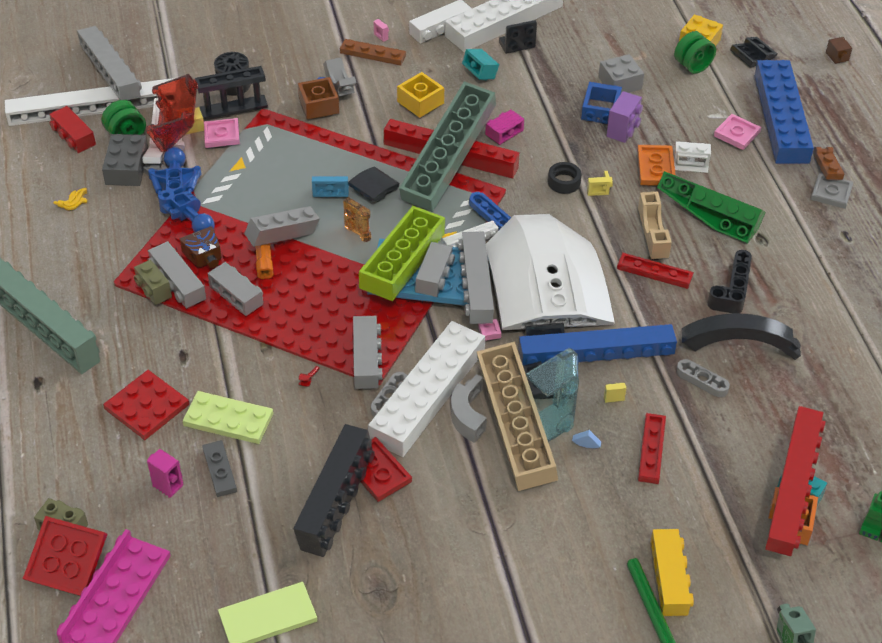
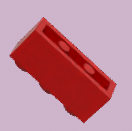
[49,106,96,153]

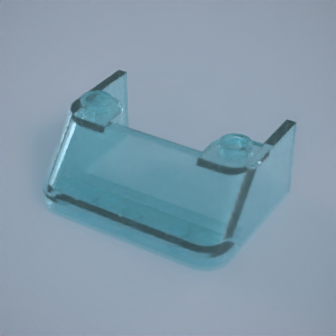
[526,348,579,442]

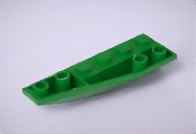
[657,171,766,243]

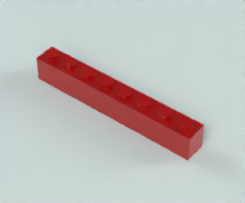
[384,119,520,179]
[765,406,826,557]

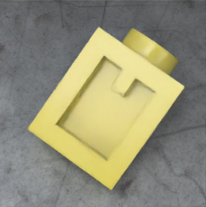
[587,171,613,196]

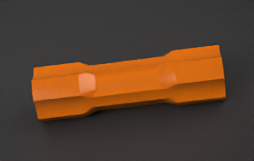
[255,243,273,279]

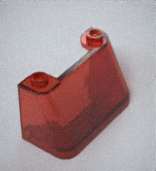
[146,74,198,152]

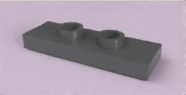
[202,440,237,497]

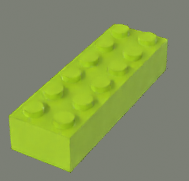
[359,206,445,301]

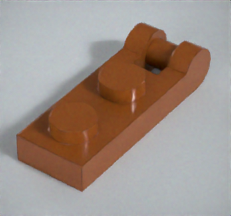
[813,147,844,180]

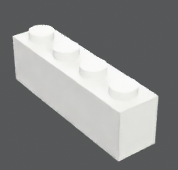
[409,0,472,44]

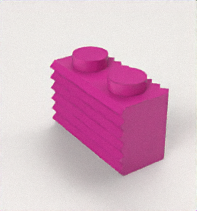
[485,109,524,145]
[147,449,184,498]

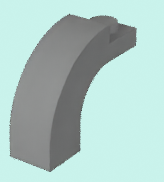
[323,57,356,97]
[451,374,487,443]

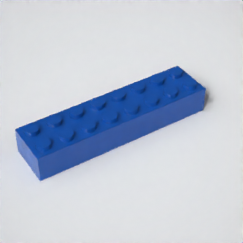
[754,60,814,164]

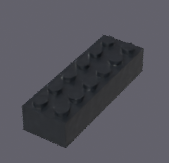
[293,424,375,557]

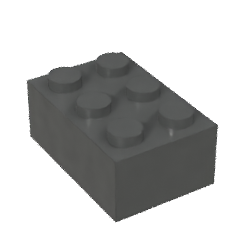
[102,134,148,186]

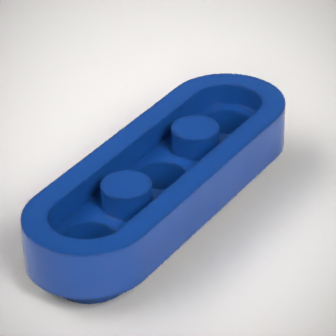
[469,192,511,231]

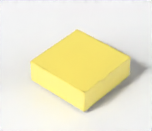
[604,383,626,403]

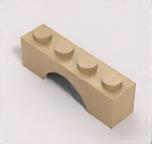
[638,192,672,259]

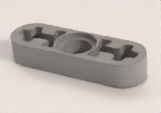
[676,359,730,397]
[371,372,408,417]

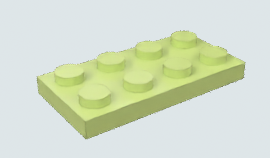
[183,391,273,444]

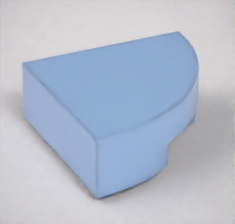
[572,430,601,448]

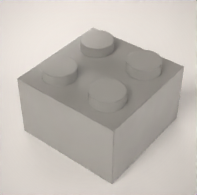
[598,54,644,93]

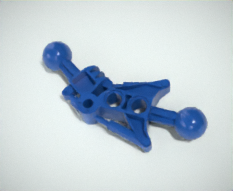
[148,147,215,233]

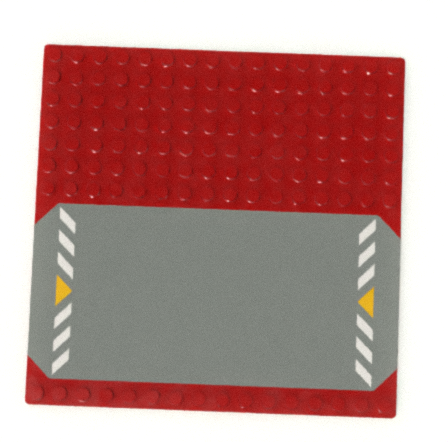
[114,109,506,385]

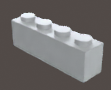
[244,206,320,247]
[148,241,206,308]
[353,316,382,389]

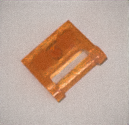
[343,197,371,242]

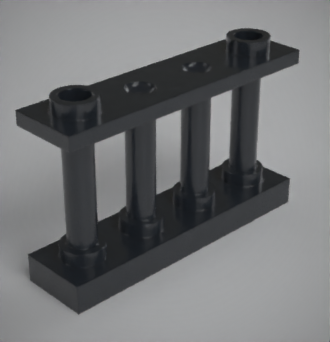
[195,66,268,120]

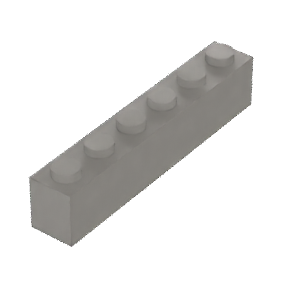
[458,231,494,324]

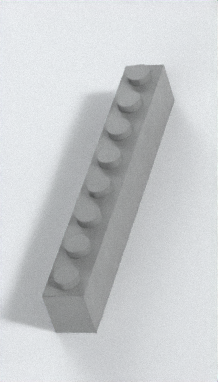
[77,26,142,100]

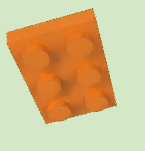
[637,145,676,186]

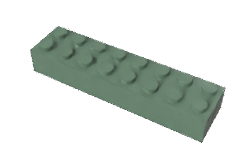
[399,81,496,212]
[0,258,100,374]

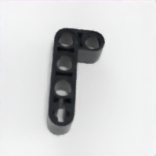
[707,250,752,314]

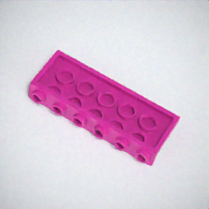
[57,529,171,643]

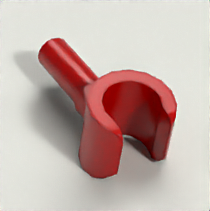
[299,366,320,387]

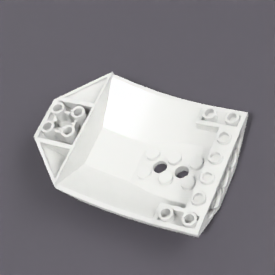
[486,214,615,330]

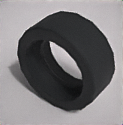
[548,162,582,194]

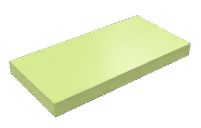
[218,582,317,643]

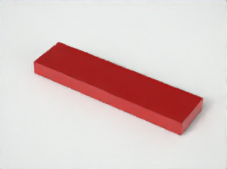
[617,253,694,289]
[638,413,666,484]

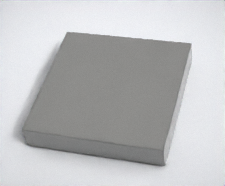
[811,173,853,209]

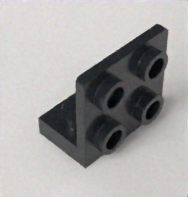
[499,20,537,54]

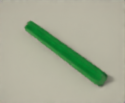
[627,558,676,643]

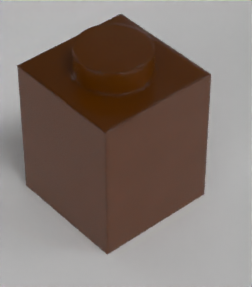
[826,37,852,64]

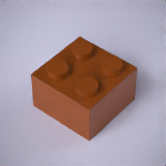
[298,77,339,119]

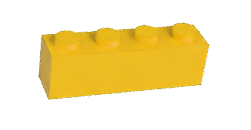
[650,529,694,616]

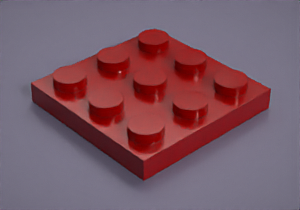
[103,370,190,440]
[23,516,108,596]

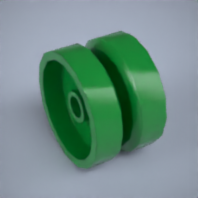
[674,31,717,74]
[101,100,146,136]

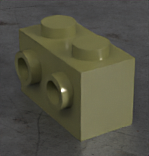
[134,259,172,305]
[34,498,88,530]

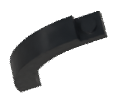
[682,313,801,360]

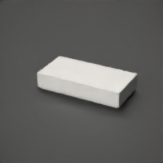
[143,147,166,164]

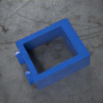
[581,82,622,124]

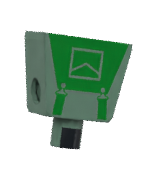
[777,604,816,643]

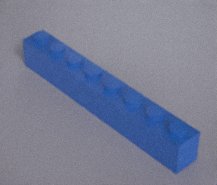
[518,324,677,366]

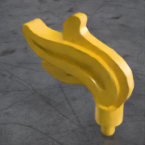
[53,188,87,210]

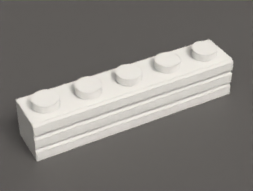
[442,221,498,247]

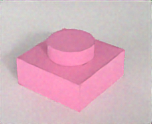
[373,19,389,42]
[478,319,502,341]

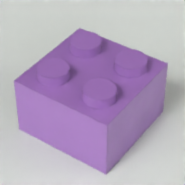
[606,91,643,143]

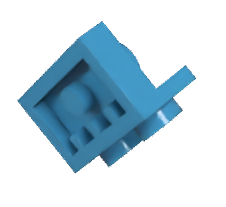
[312,176,349,197]

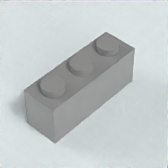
[415,242,455,297]
[208,262,263,316]

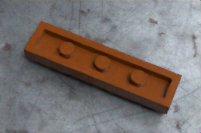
[340,39,406,66]

